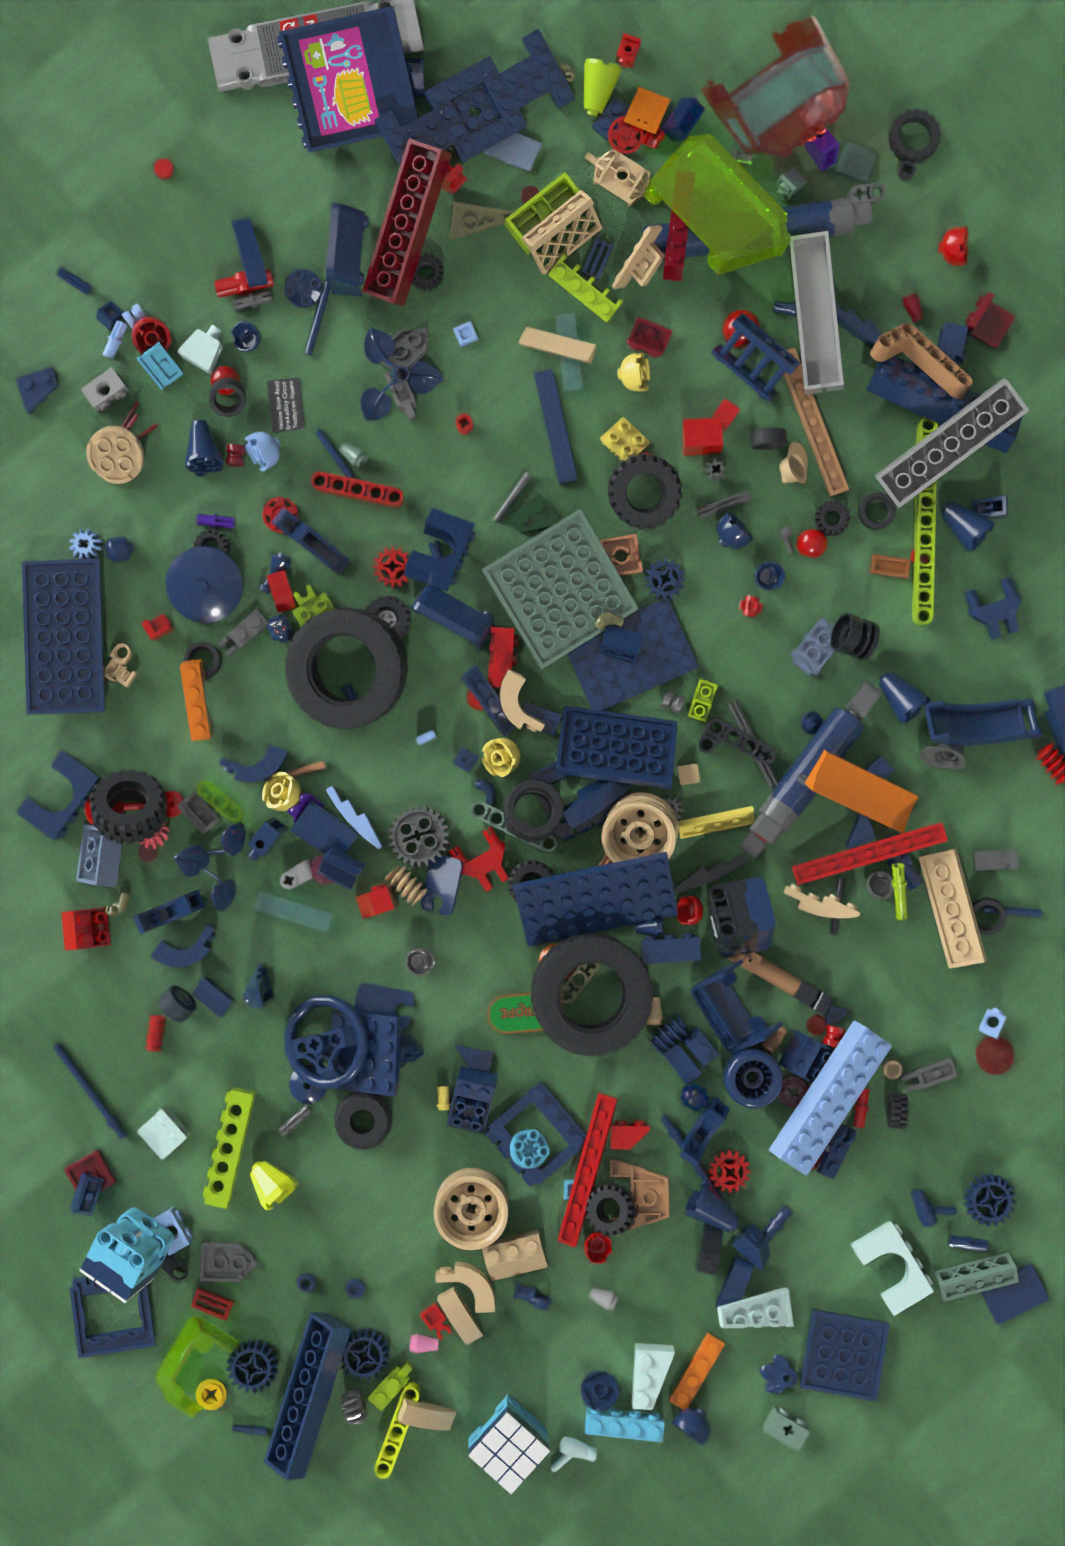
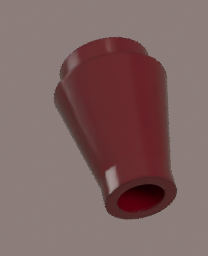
[902,292,923,323]

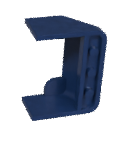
[326,203,370,297]
[411,584,495,651]
[691,959,783,1052]

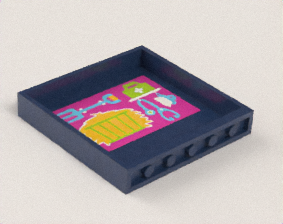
[277,6,418,153]

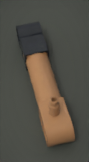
[728,952,835,1016]

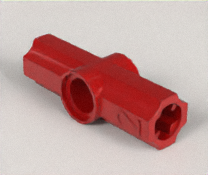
[214,269,274,298]

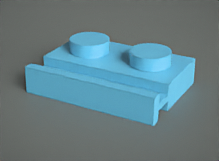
[137,342,183,390]

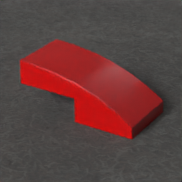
[266,570,296,613]

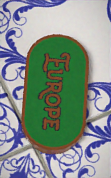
[487,992,564,1034]

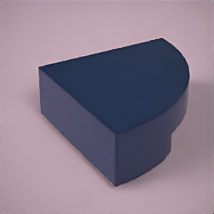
[824,1005,848,1024]

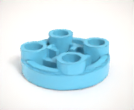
[510,1129,549,1169]

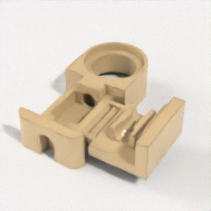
[104,644,138,688]

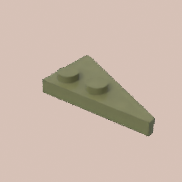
[449,202,514,240]

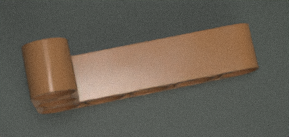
[870,323,973,399]

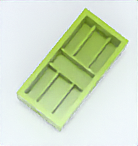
[504,172,580,255]

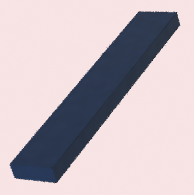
[534,369,578,485]

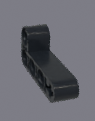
[698,718,777,764]

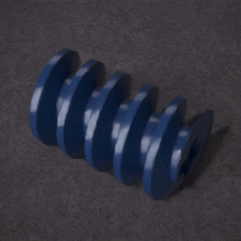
[646,1014,688,1055]

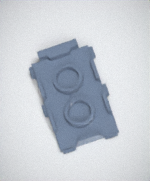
[484,132,543,172]
[790,618,834,676]

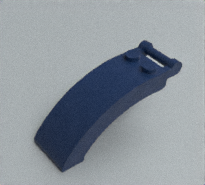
[924,699,1043,746]

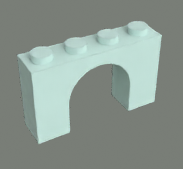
[850,1220,934,1316]

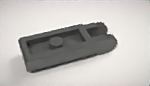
[217,609,269,657]
[901,1057,958,1092]

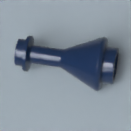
[258,552,292,594]

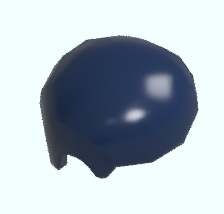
[231,321,261,353]
[754,561,786,591]

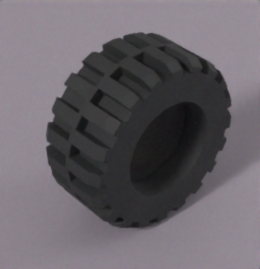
[607,453,683,529]
[90,769,167,845]

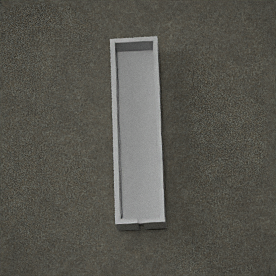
[789,231,844,395]

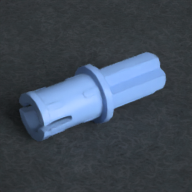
[102,321,127,360]

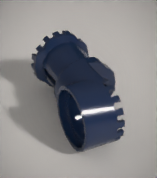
[513,1282,552,1311]

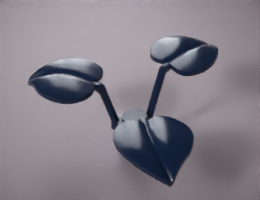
[360,328,443,421]
[174,822,246,912]

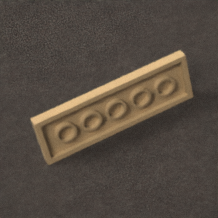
[919,848,987,968]

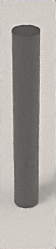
[493,472,532,523]

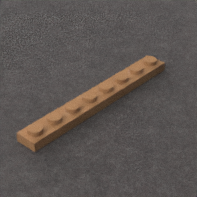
[783,347,849,497]

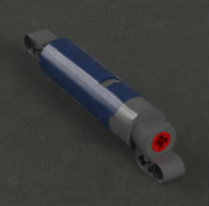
[739,680,882,859]

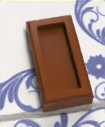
[869,554,911,579]

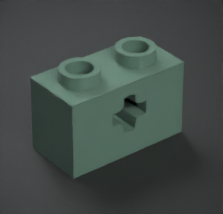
[763,1406,810,1452]

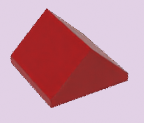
[682,417,723,456]

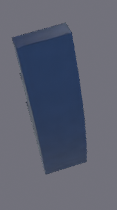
[231,218,268,288]
[835,302,883,348]

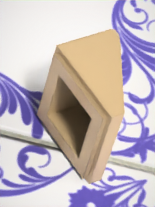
[678,764,700,785]

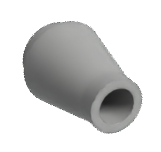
[589,1287,619,1311]

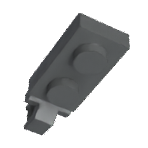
[384,371,417,422]

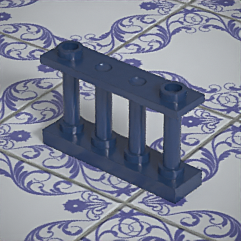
[711,313,801,402]

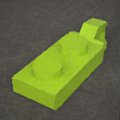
[367,1361,413,1411]

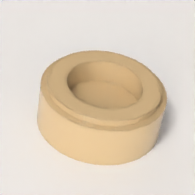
[882,1059,903,1079]

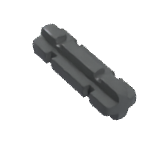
[278,1105,312,1136]

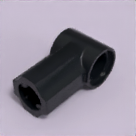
[160,1253,188,1284]

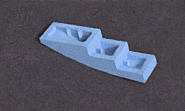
[326,786,383,849]

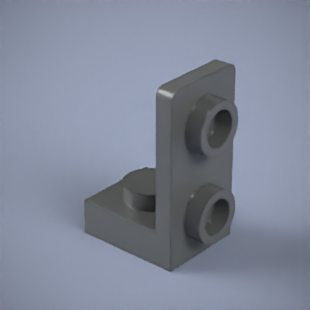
[973,849,1019,870]

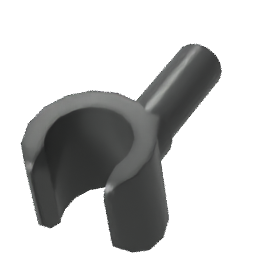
[778,526,794,554]

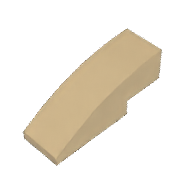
[437,1286,483,1345]
[397,1398,456,1430]

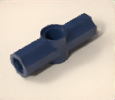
[882,834,924,891]

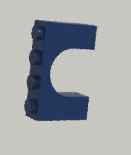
[404,508,476,592]
[16,750,103,840]

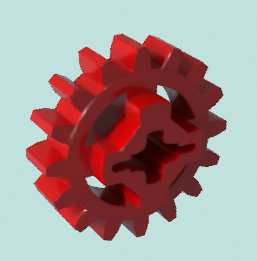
[372,546,409,589]
[708,1149,751,1193]

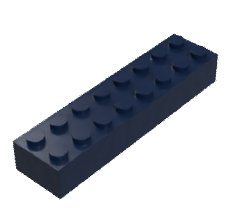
[866,356,1023,454]
[264,1312,351,1480]

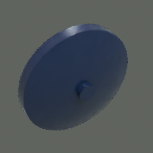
[166,546,244,623]

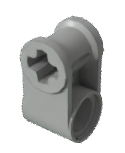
[280,858,318,889]

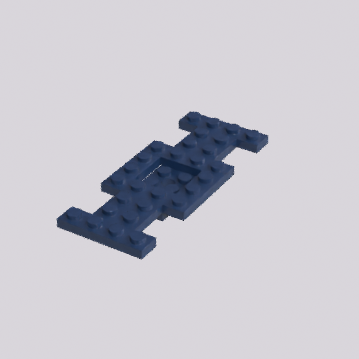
[374,29,576,167]

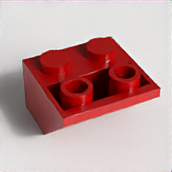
[61,907,111,950]

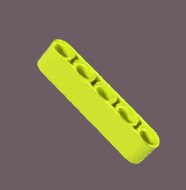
[374,1381,420,1479]

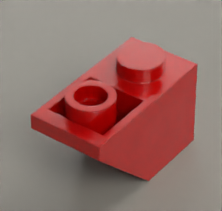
[610,1120,650,1150]

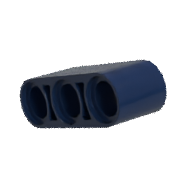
[715,1256,754,1310]

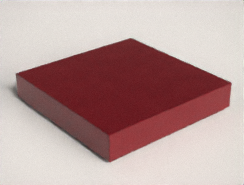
[64,1149,118,1192]

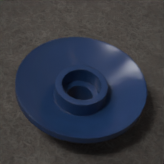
[289,1065,327,1104]

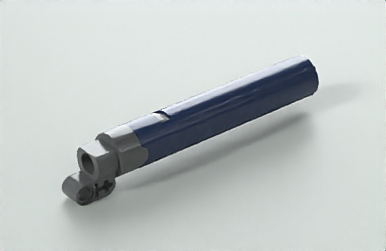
[642,182,887,261]

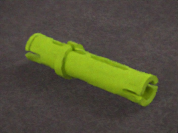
[891,863,908,920]

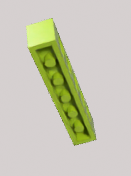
[202,1087,256,1209]

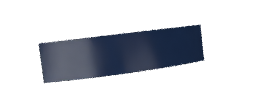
[271,508,351,575]
[1043,685,1065,761]
[563,779,633,829]

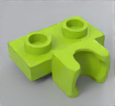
[292,584,335,626]

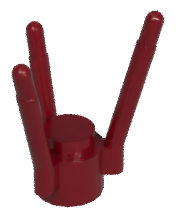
[121,401,158,440]

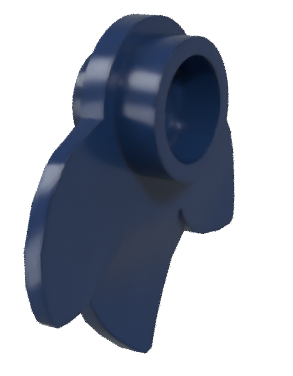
[759,1354,798,1394]

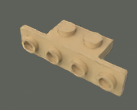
[612,225,665,289]

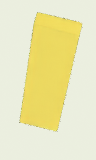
[678,806,755,839]

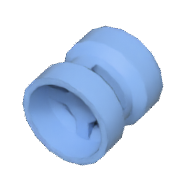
[122,304,147,329]

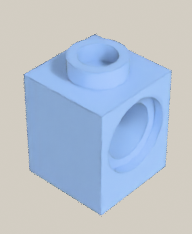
[978,1008,1007,1039]

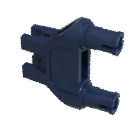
[964,577,1022,640]

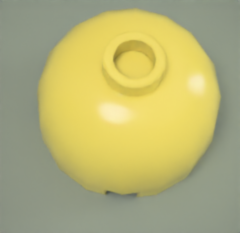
[618,352,650,392]
[482,738,521,777]
[262,772,301,812]

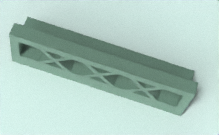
[934,1252,1019,1301]

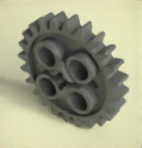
[388,805,451,868]

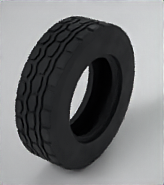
[285,608,408,729]
[531,933,653,1057]

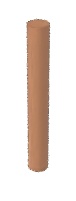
[269,761,326,781]

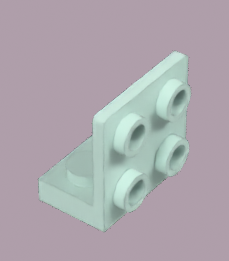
[137,1106,191,1160]

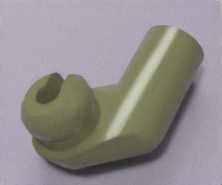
[557,63,575,82]
[595,612,624,629]
[105,892,131,916]

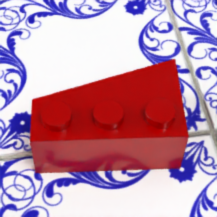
[488,627,518,689]
[355,882,399,919]

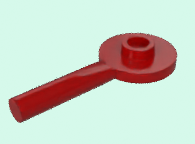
[123,791,184,818]

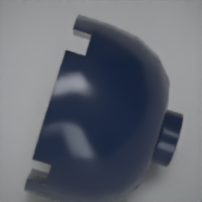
[717,511,754,549]
[400,1034,424,1068]
[672,1408,711,1446]

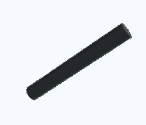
[830,877,846,935]

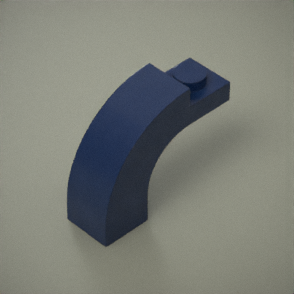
[219,744,290,782]
[133,889,206,935]
[150,924,217,967]
[679,1097,730,1166]

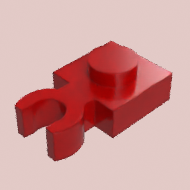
[419,1302,452,1340]

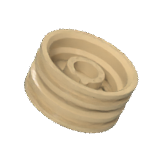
[602,792,679,863]
[434,1168,508,1250]

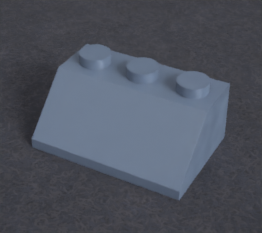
[76,824,122,887]

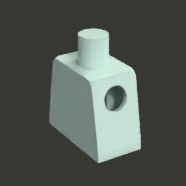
[177,325,223,375]

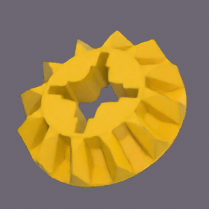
[196,1378,227,1410]

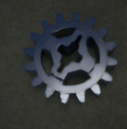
[644,558,686,600]

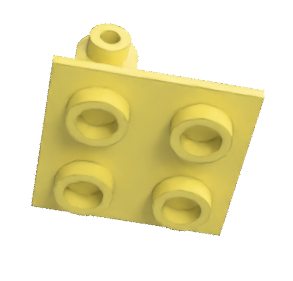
[600,417,651,461]

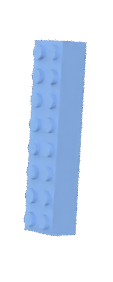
[769,1021,892,1176]

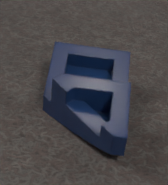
[455,1045,493,1071]

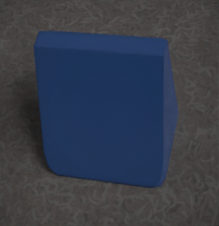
[96,301,124,330]

